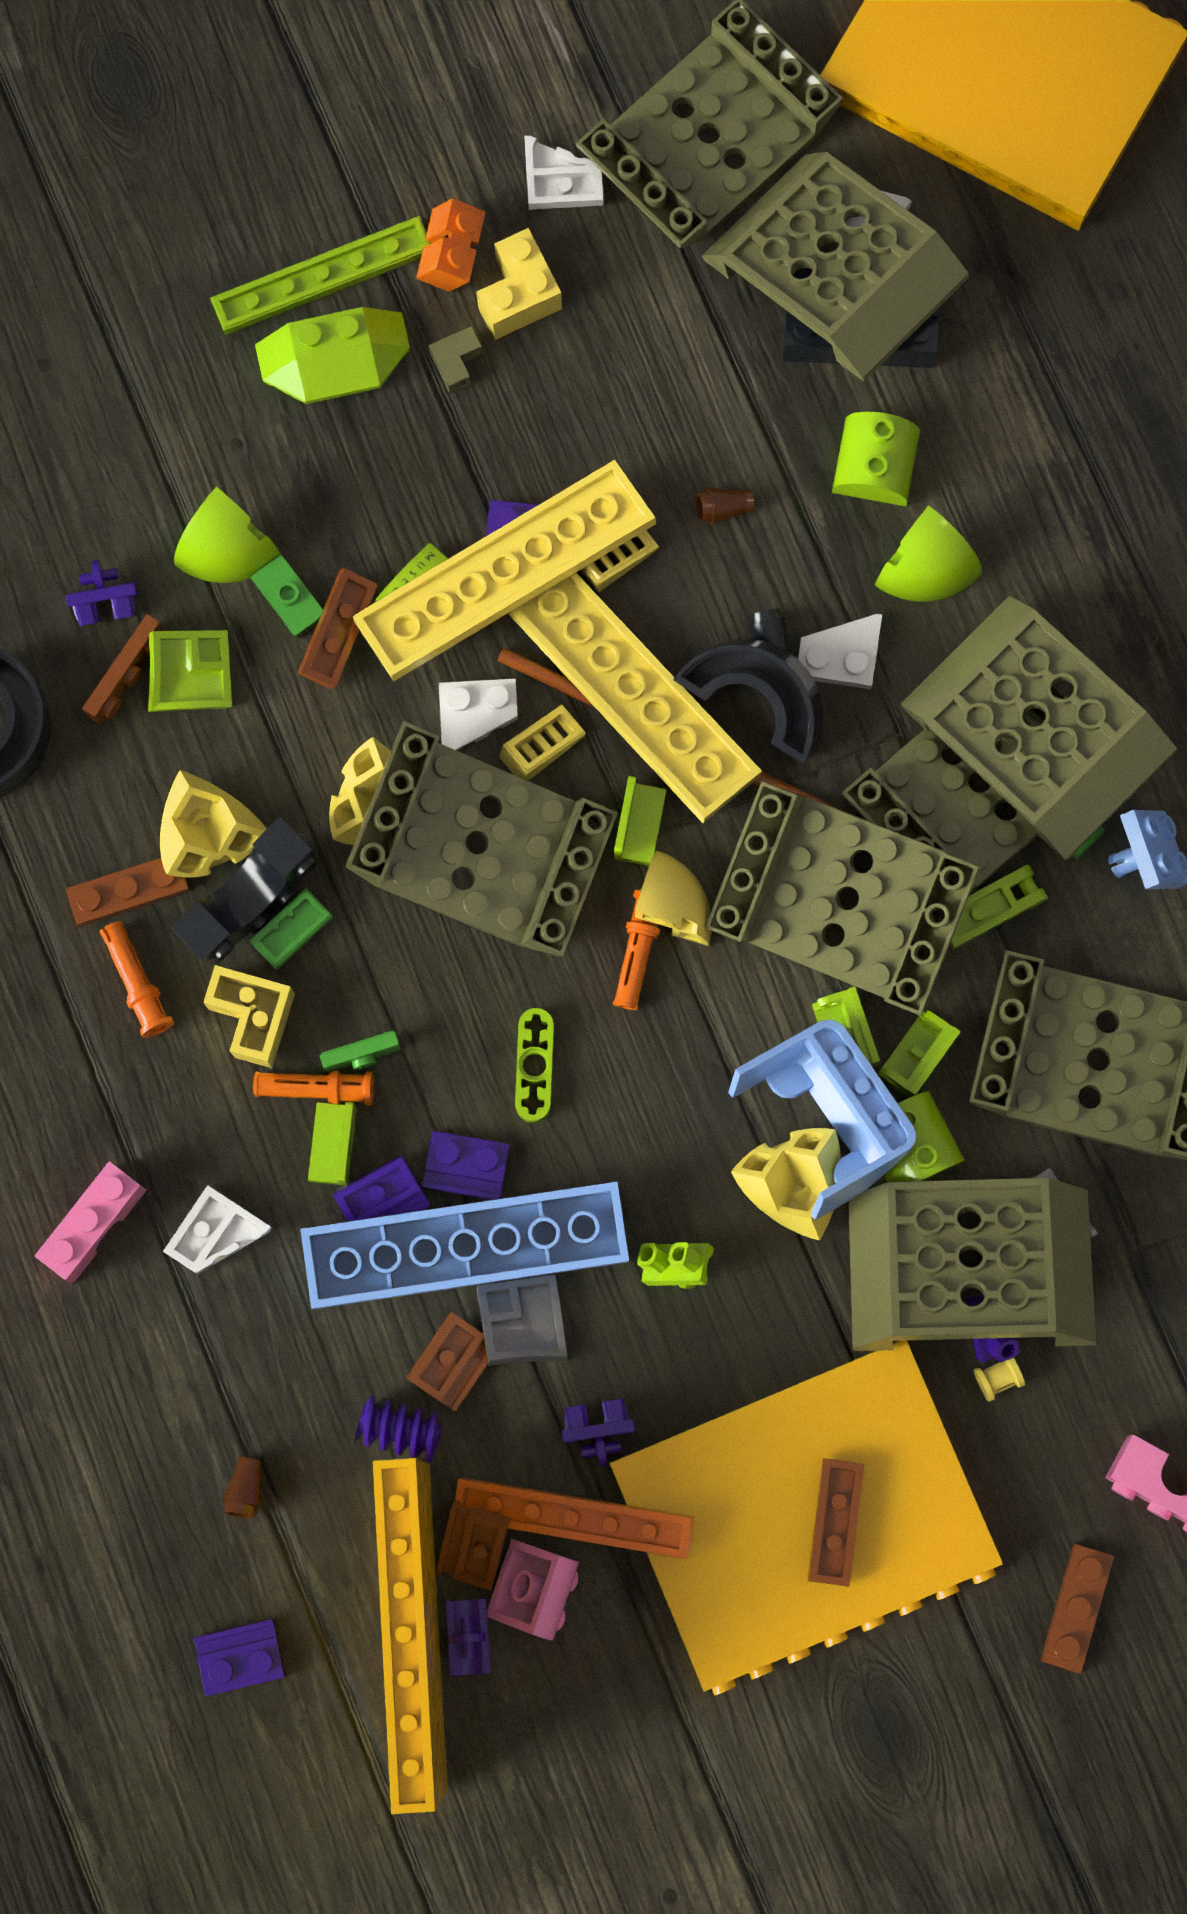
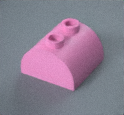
[487,1539,579,1641]

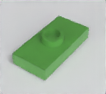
[250,555,323,639]
[249,888,334,971]
[319,1030,401,1073]

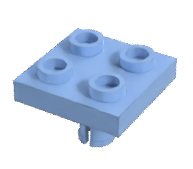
[1108,810,1187,889]

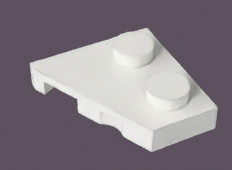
[524,136,603,210]
[798,614,882,689]
[439,679,518,751]
[163,1185,272,1274]

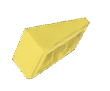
[581,531,659,593]
[500,705,586,781]

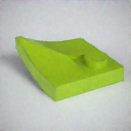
[148,630,232,712]

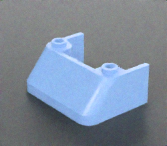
[728,1020,916,1220]

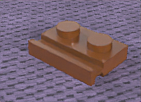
[406,1312,488,1412]
[436,1500,511,1591]

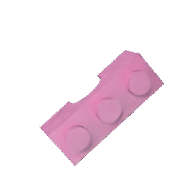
[35,1161,147,1284]
[1105,1435,1187,1532]

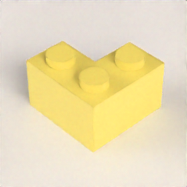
[477,228,562,340]
[203,965,295,1068]

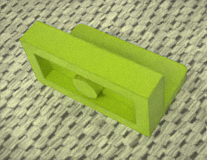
[614,776,667,866]
[308,1102,357,1185]

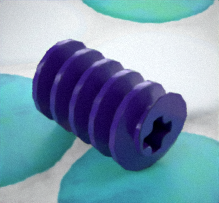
[354,1395,443,1464]

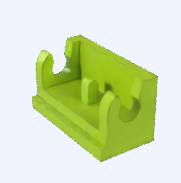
[812,987,880,1068]
[877,1010,961,1098]

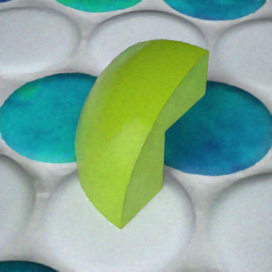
[174,486,281,583]
[875,505,982,602]

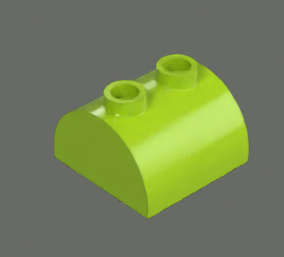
[832,412,920,506]
[884,1091,965,1182]

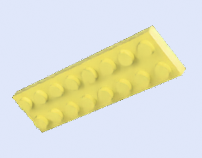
[353,460,656,681]
[508,573,762,823]

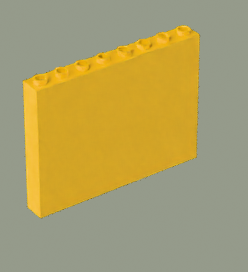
[820,0,1187,231]
[610,1340,1003,1696]
[373,1458,448,1814]

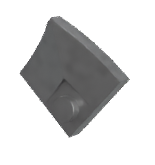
[476,1274,567,1366]

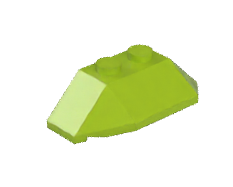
[255,307,410,404]

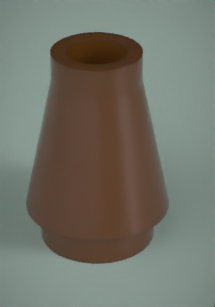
[696,487,754,525]
[222,1457,262,1519]

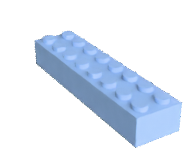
[300,1182,629,1309]

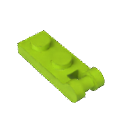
[950,864,1048,950]

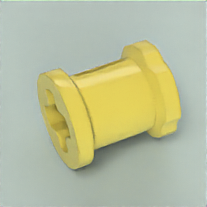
[973,1358,1025,1402]

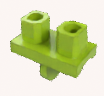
[637,1242,714,1289]

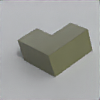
[429,326,482,394]

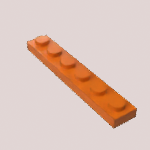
[455,1477,694,1559]

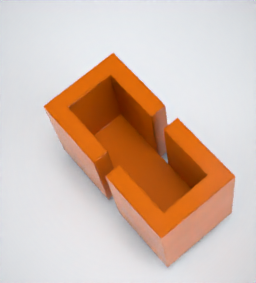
[416,198,485,292]

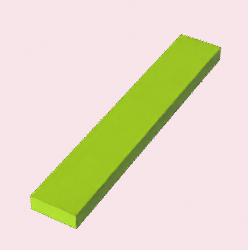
[210,216,431,335]

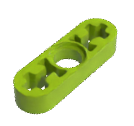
[515,1008,554,1123]

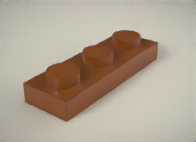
[297,568,378,690]
[82,614,164,726]
[66,858,190,927]
[808,1458,864,1587]
[1040,1544,1114,1674]

